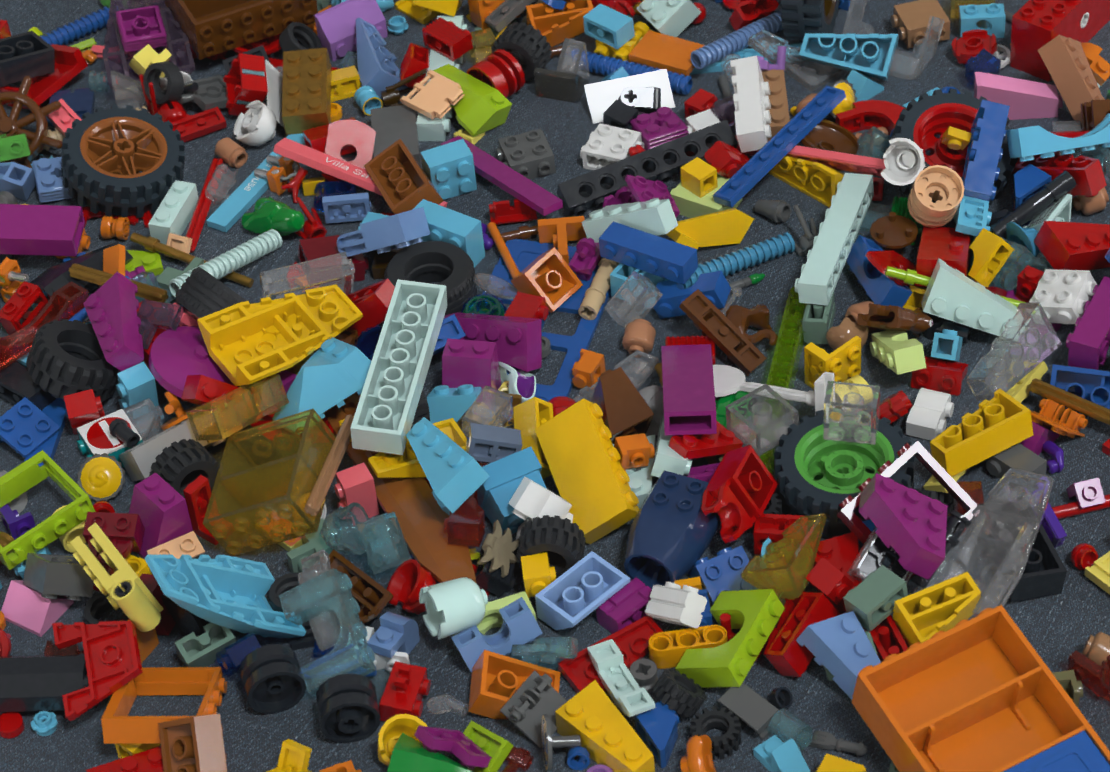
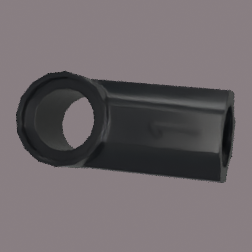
[922,313,972,343]

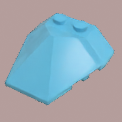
[272,337,371,434]

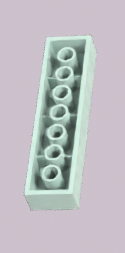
[350,279,447,455]

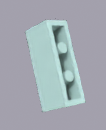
[148,180,198,245]

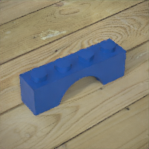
[847,235,913,308]

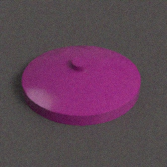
[149,326,241,398]

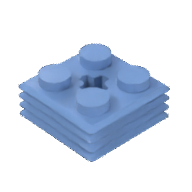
[32,156,71,203]

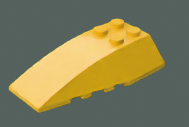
[197,284,363,386]

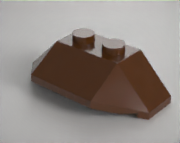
[317,549,394,631]

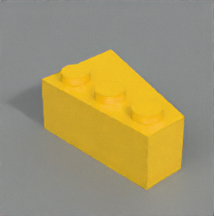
[892,571,981,647]

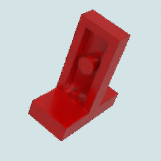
[183,475,233,545]

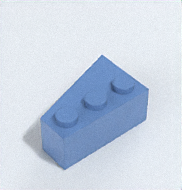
[796,611,881,699]

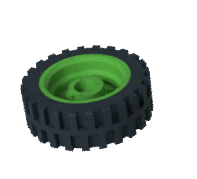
[774,407,915,538]

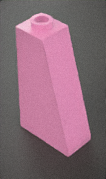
[974,72,1063,120]

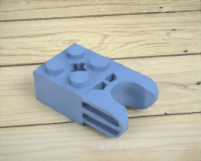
[337,207,431,257]

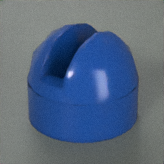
[567,746,590,770]

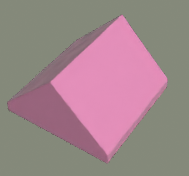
[1,580,74,637]

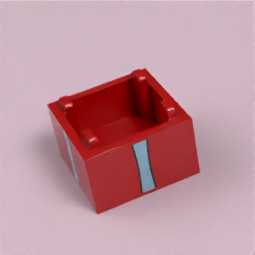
[223,53,268,116]

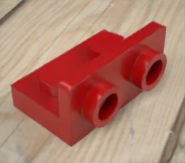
[911,356,968,396]

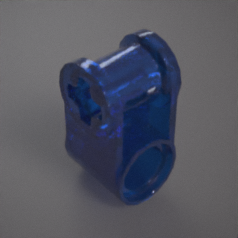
[313,180,357,212]

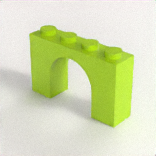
[675,589,785,688]

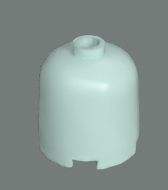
[419,577,488,639]

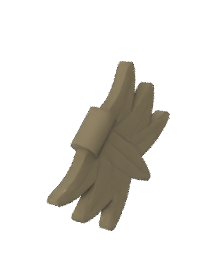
[478,520,519,578]

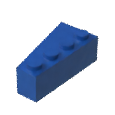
[962,99,1010,201]

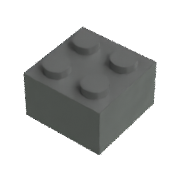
[23,553,94,601]

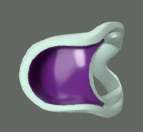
[499,362,536,402]

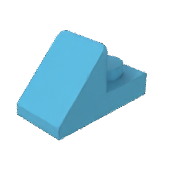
[753,735,811,772]

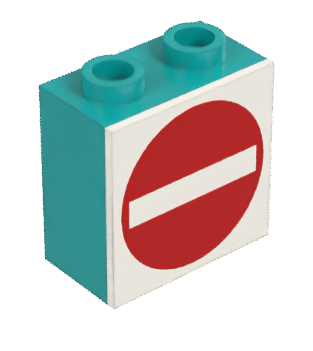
[76,409,143,468]

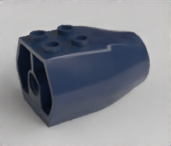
[625,470,721,589]

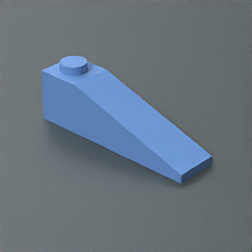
[356,17,408,97]

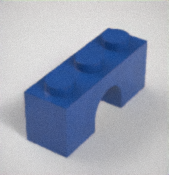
[650,271,731,319]

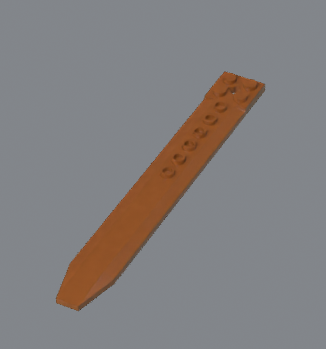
[323,392,476,583]

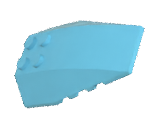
[144,555,306,639]

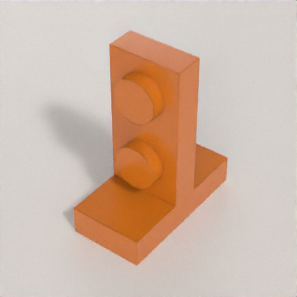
[537,216,586,264]

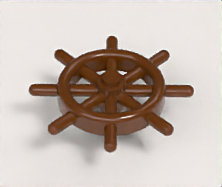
[0,76,62,168]

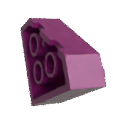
[859,473,947,580]

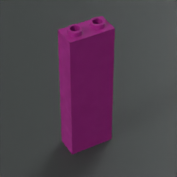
[0,204,85,256]
[661,344,717,436]

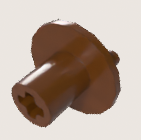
[870,212,918,256]

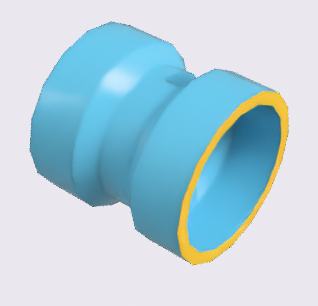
[354,86,383,116]

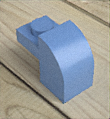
[367,612,420,658]

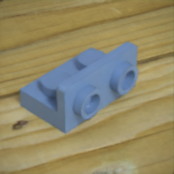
[322,192,372,224]

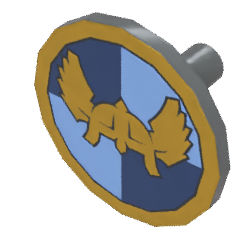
[542,714,581,771]

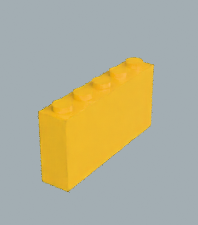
[534,398,639,544]

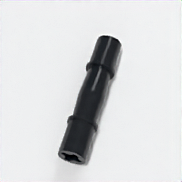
[990,171,1077,240]

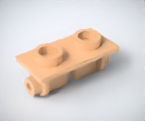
[147,531,205,559]

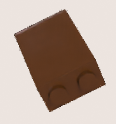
[591,367,654,444]

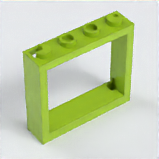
[0,450,96,570]

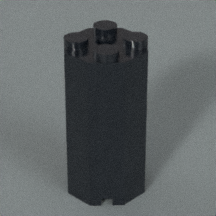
[0,654,97,712]

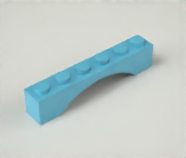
[1006,113,1110,162]

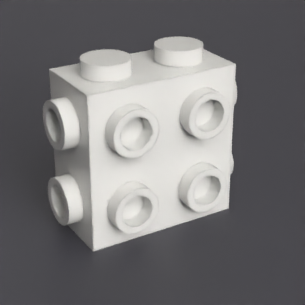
[580,123,644,177]
[1028,269,1097,324]

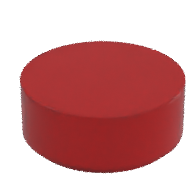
[0,712,25,739]

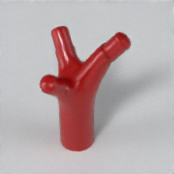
[281,167,308,204]

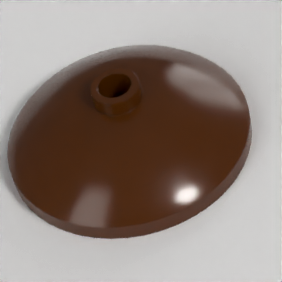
[801,119,863,156]

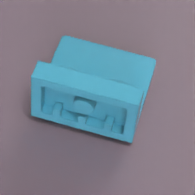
[955,195,992,266]

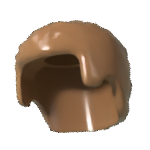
[826,317,869,350]

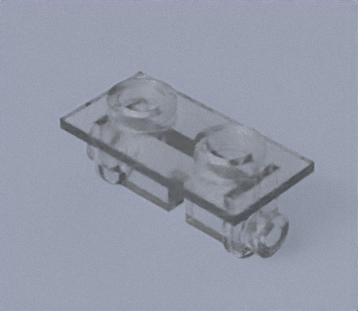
[205,164,239,208]

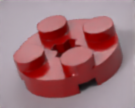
[952,29,997,64]

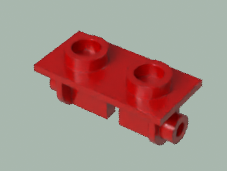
[489,199,537,225]

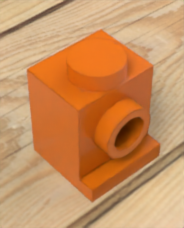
[572,349,605,392]
[614,433,655,471]

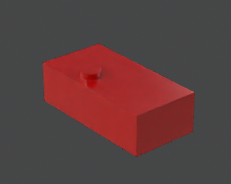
[916,226,971,287]

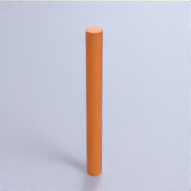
[487,222,520,279]

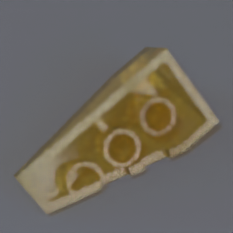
[741,513,826,600]

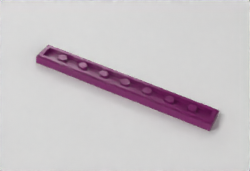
[440,136,563,216]

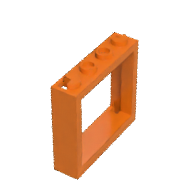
[101,667,227,744]

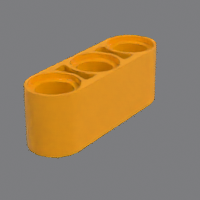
[649,625,728,669]

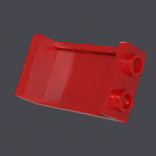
[0,44,88,109]

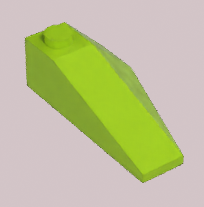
[433,64,512,137]

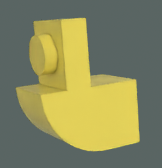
[128,44,172,77]

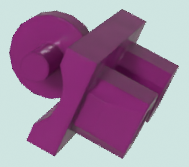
[568,238,601,281]

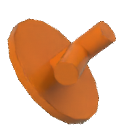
[160,391,204,430]

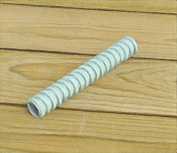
[169,229,282,298]

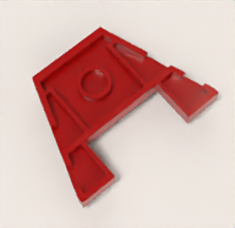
[52,621,143,721]

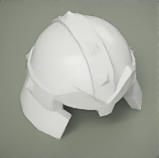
[880,138,926,186]

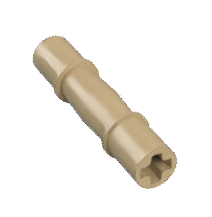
[578,258,620,320]

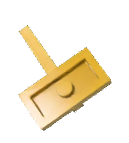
[666,208,754,249]

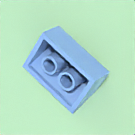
[535,551,630,630]

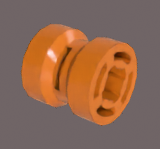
[100,216,130,240]

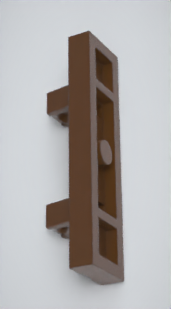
[679,289,767,376]

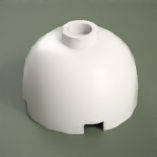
[233,101,277,146]

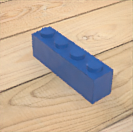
[599,221,698,285]

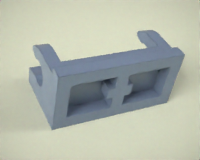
[466,423,522,463]

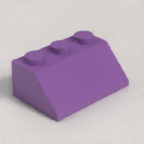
[314,0,388,62]

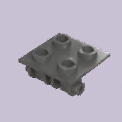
[500,670,567,748]

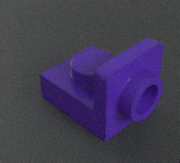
[0,504,36,540]

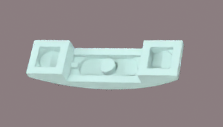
[587,639,656,717]

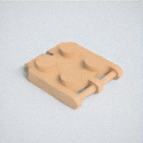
[400,70,464,120]

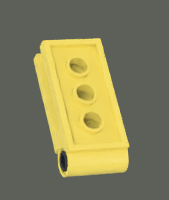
[70,522,163,632]

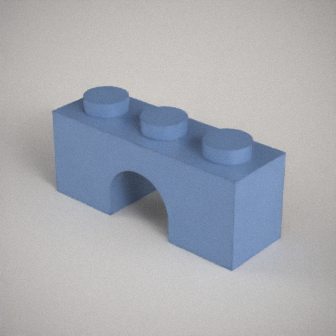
[451,597,543,673]

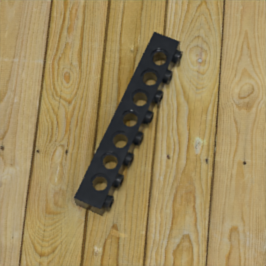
[557,120,738,217]

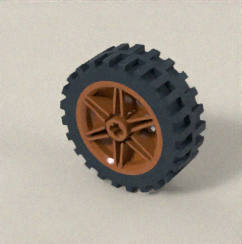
[61,105,185,218]

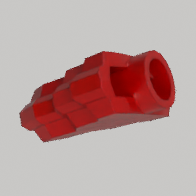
[870,390,913,423]

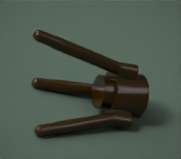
[380,69,427,107]

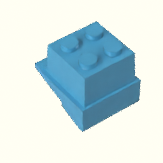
[477,446,547,534]

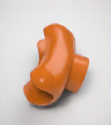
[680,735,716,772]

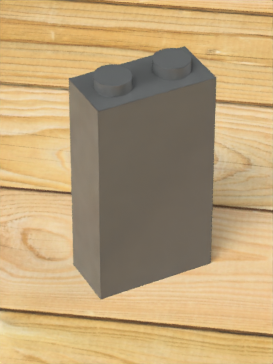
[370,105,421,166]

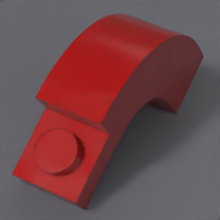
[836,100,905,136]

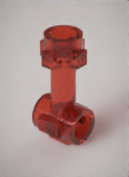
[501,746,534,772]

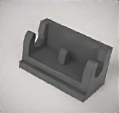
[718,683,783,739]

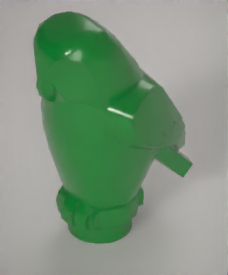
[241,197,305,236]

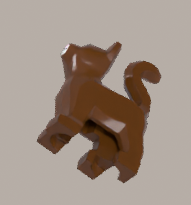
[857,303,933,337]
[702,304,779,346]

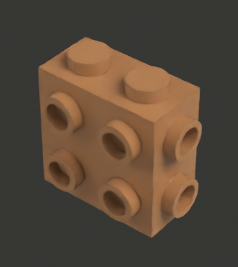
[891,0,950,48]

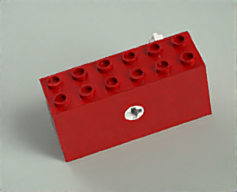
[1010,0,1110,82]

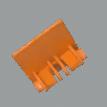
[1031,398,1088,438]

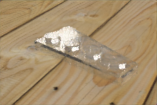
[747,30,842,92]

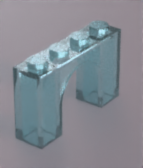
[279,568,376,695]

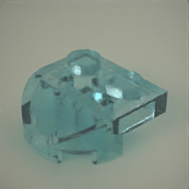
[511,637,578,664]

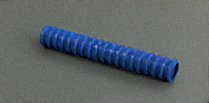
[39,6,114,46]
[569,48,693,95]

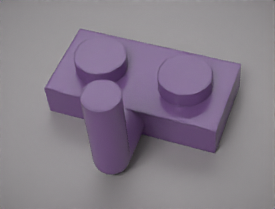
[757,46,786,71]

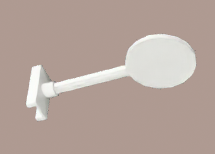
[713,365,835,413]

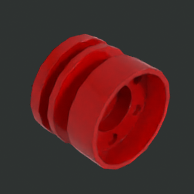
[467,49,525,98]

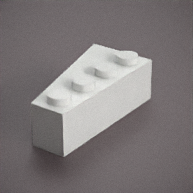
[730,56,772,153]

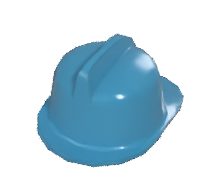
[1006,221,1041,269]

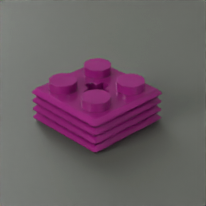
[116,5,167,52]
[630,107,689,150]

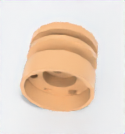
[907,165,964,228]

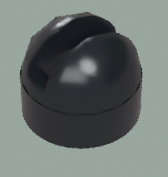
[768,687,793,710]

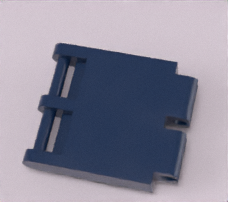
[47,88,95,127]

